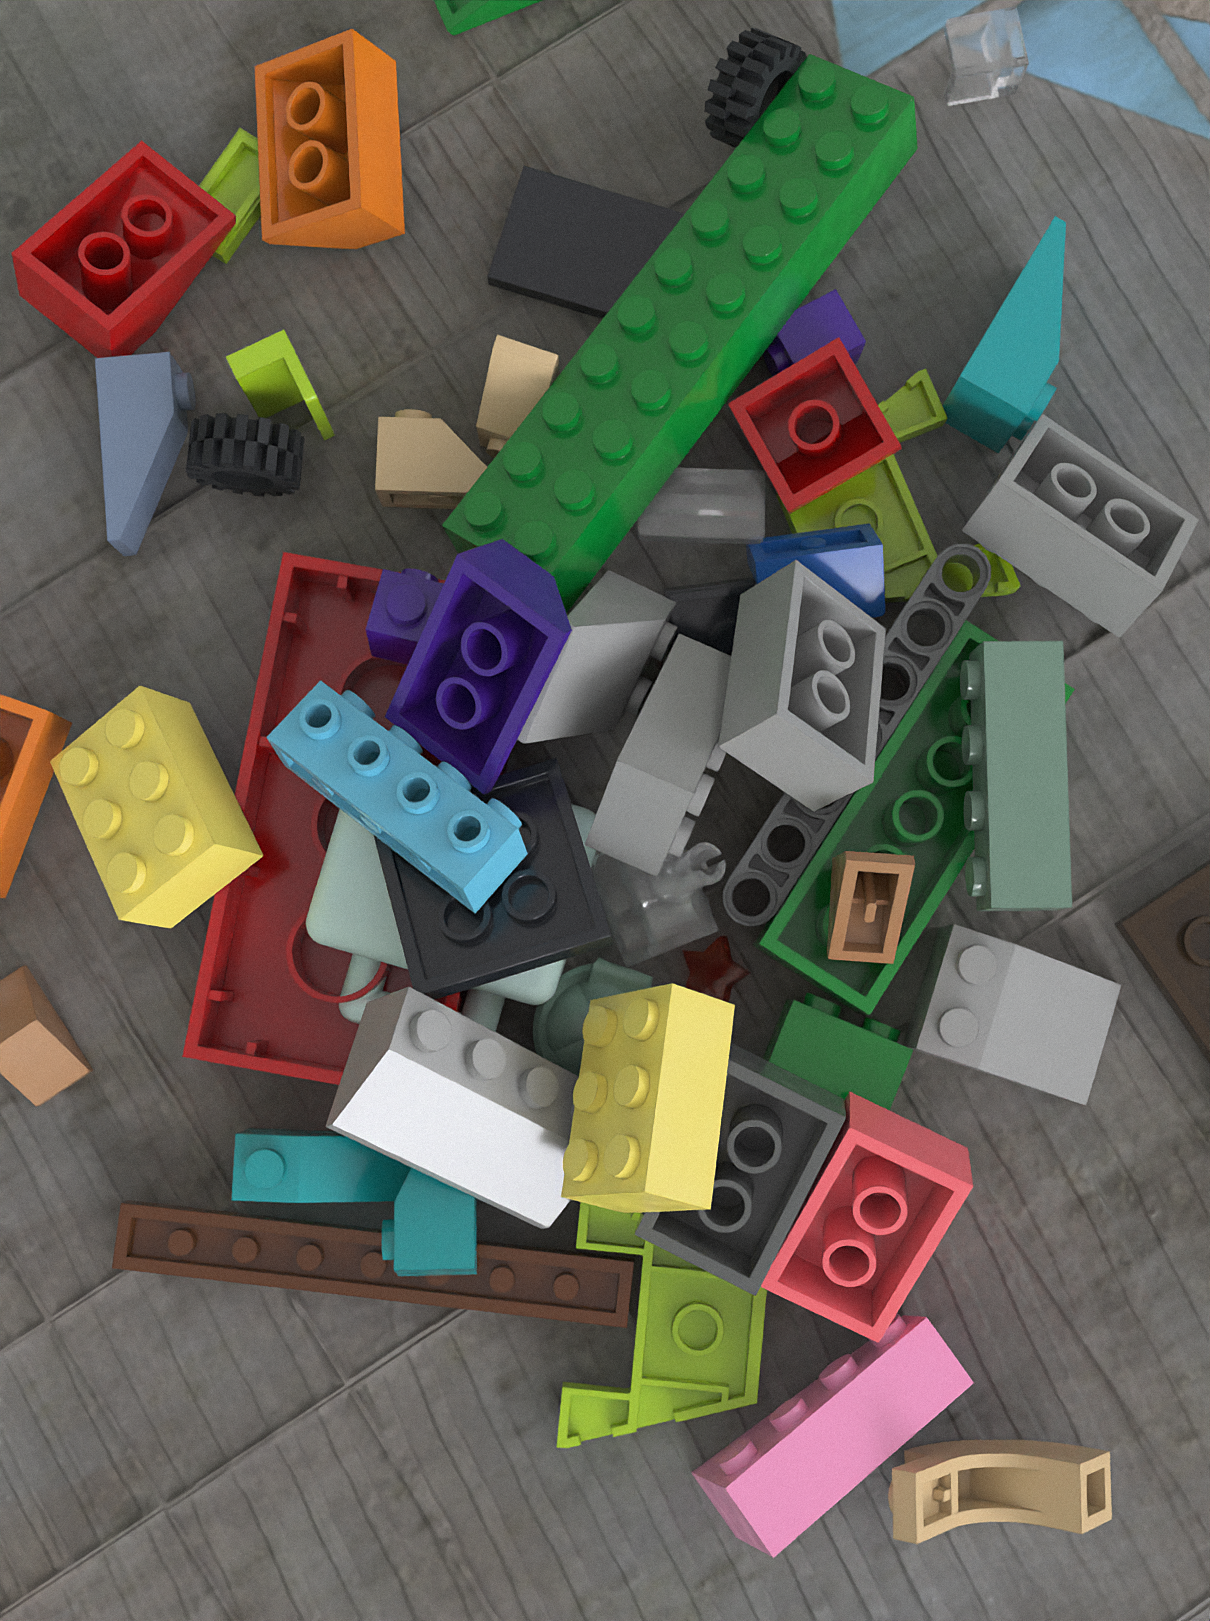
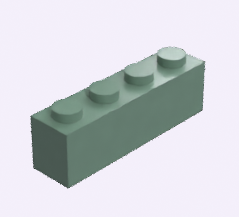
[960,641,1072,911]

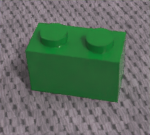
[763,993,913,1111]

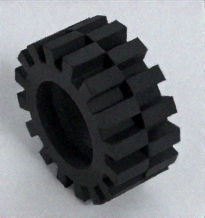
[704,28,807,148]
[185,413,305,496]

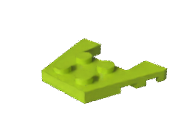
[776,368,1021,603]
[556,1202,767,1448]

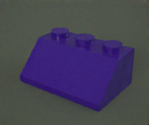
[385,539,572,794]

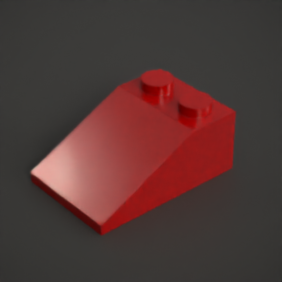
[11,140,236,358]

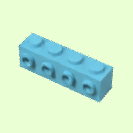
[266,680,528,913]

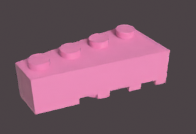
[691,1313,974,1558]

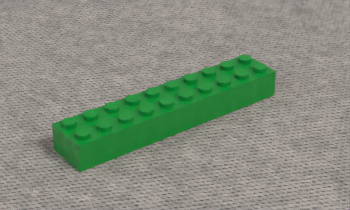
[442,54,918,613]

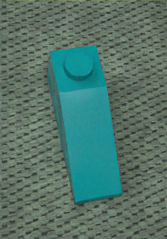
[231,1128,411,1203]
[382,1167,477,1276]

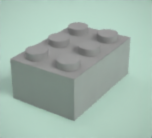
[961,414,1199,638]
[718,560,886,811]
[585,634,731,877]

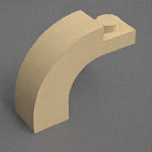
[888,1440,1112,1544]

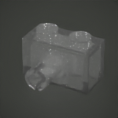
[591,842,726,968]

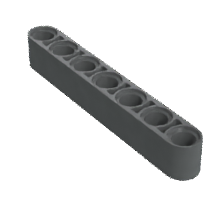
[723,544,991,926]

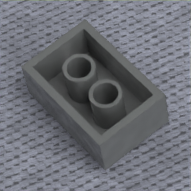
[635,1043,846,1296]

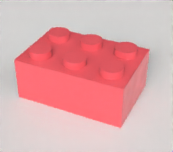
[761,1092,973,1343]

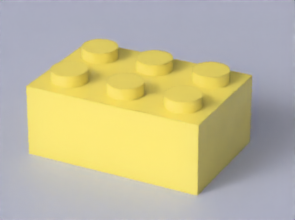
[50,686,264,929]
[561,983,735,1213]

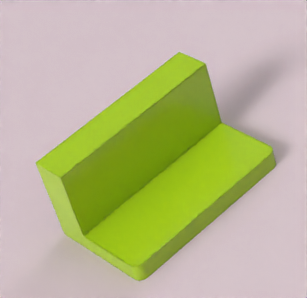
[226,330,335,441]

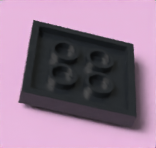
[373,758,614,1000]

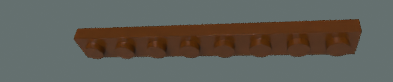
[112,1200,634,1328]

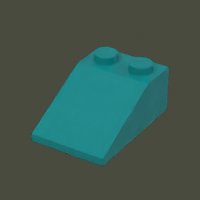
[942,216,1066,453]

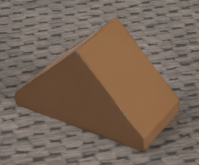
[827,851,915,964]
[0,966,93,1107]

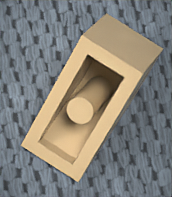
[476,335,560,458]
[375,409,487,509]

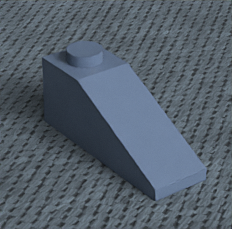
[95,352,196,556]

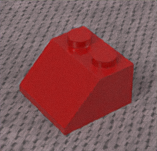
[728,337,902,514]

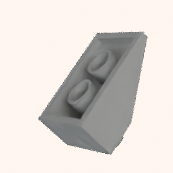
[517,570,678,744]
[903,924,1121,1105]

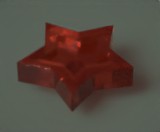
[682,936,751,1003]

